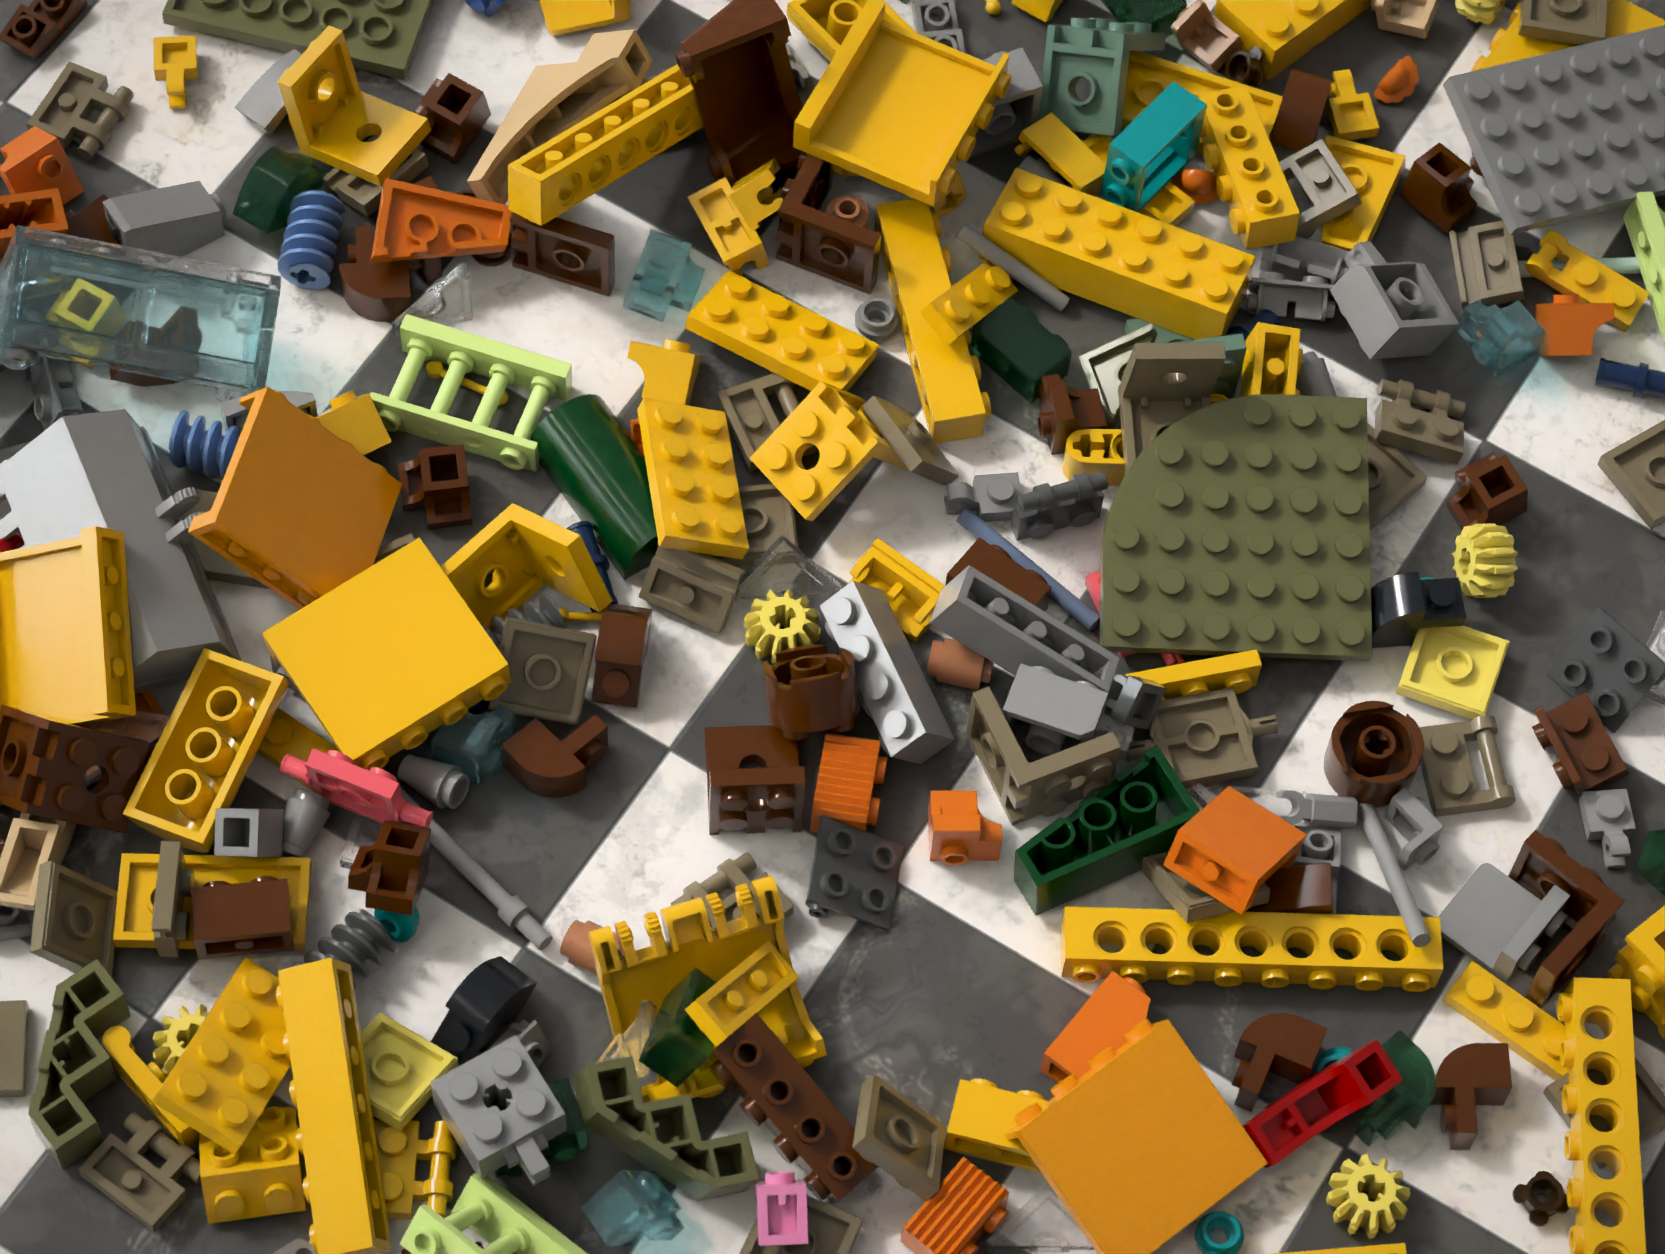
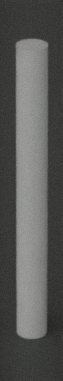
[1357,803,1431,947]

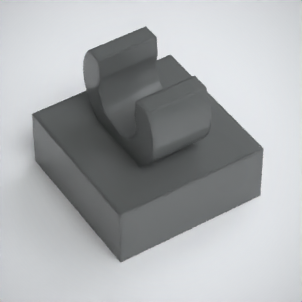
[1106,674,1167,729]

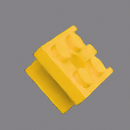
[277,25,431,187]
[750,381,907,522]
[441,503,613,630]
[1607,905,1665,1040]

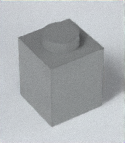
[214,808,284,857]

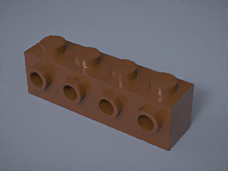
[707,1013,878,1204]

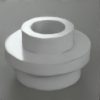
[855,297,898,339]

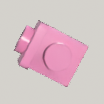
[755,1171,808,1246]

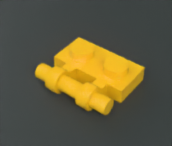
[373,1119,457,1220]

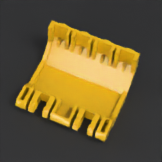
[588,875,827,1103]

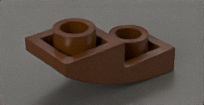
[0,0,87,59]
[1246,863,1333,914]

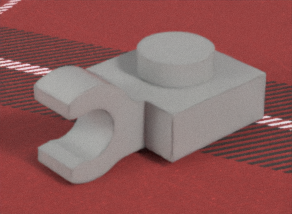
[944,472,1022,522]
[1578,788,1636,869]

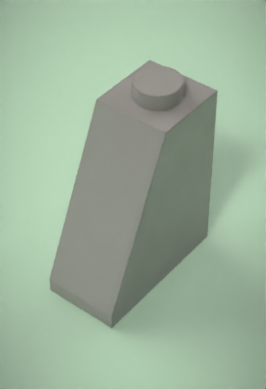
[102,181,226,281]

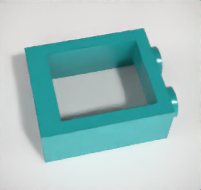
[1101,81,1207,213]

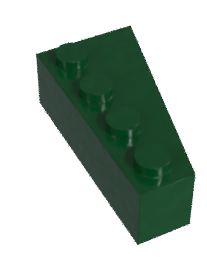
[1014,745,1200,916]

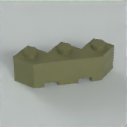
[28,959,131,1171]
[573,1056,759,1201]

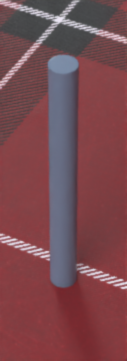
[957,508,1100,631]

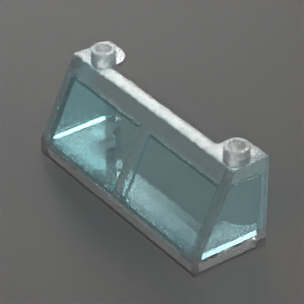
[0,225,281,402]

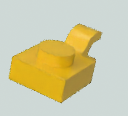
[153,35,198,109]
[1326,69,1379,141]

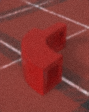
[1242,1039,1403,1169]

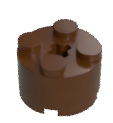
[762,645,860,740]
[1324,701,1424,808]

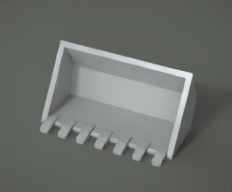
[0,409,242,694]

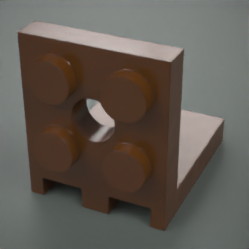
[510,137,615,297]
[776,151,881,295]
[0,705,149,834]
[705,725,806,835]
[1508,830,1625,1009]

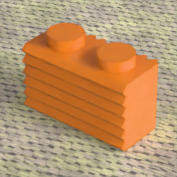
[810,732,888,833]
[900,1157,1009,1254]

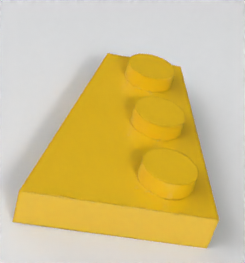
[1321,135,1406,251]

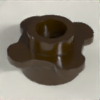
[1225,47,1265,88]
[1512,1171,1569,1227]

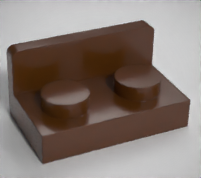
[1532,693,1629,797]

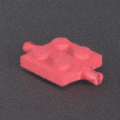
[280,748,433,828]

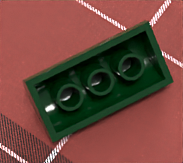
[531,394,659,580]

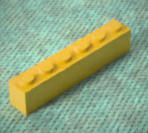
[874,199,991,444]
[276,957,392,1254]

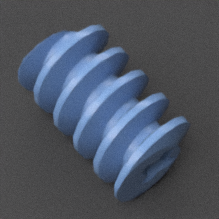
[278,190,345,290]
[169,410,239,480]

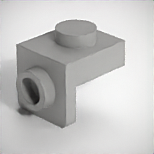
[1385,787,1444,871]

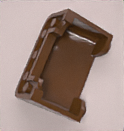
[675,0,804,188]

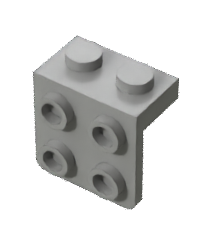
[1438,863,1570,984]

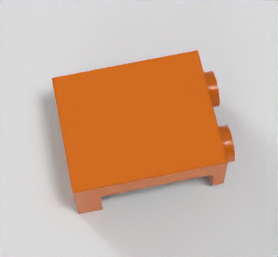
[1163,786,1307,915]

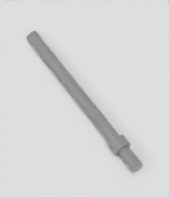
[381,768,553,950]

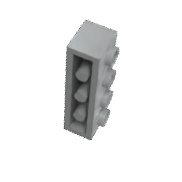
[929,565,1119,693]
[820,581,955,764]

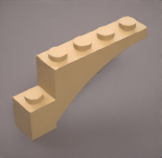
[467,29,653,204]

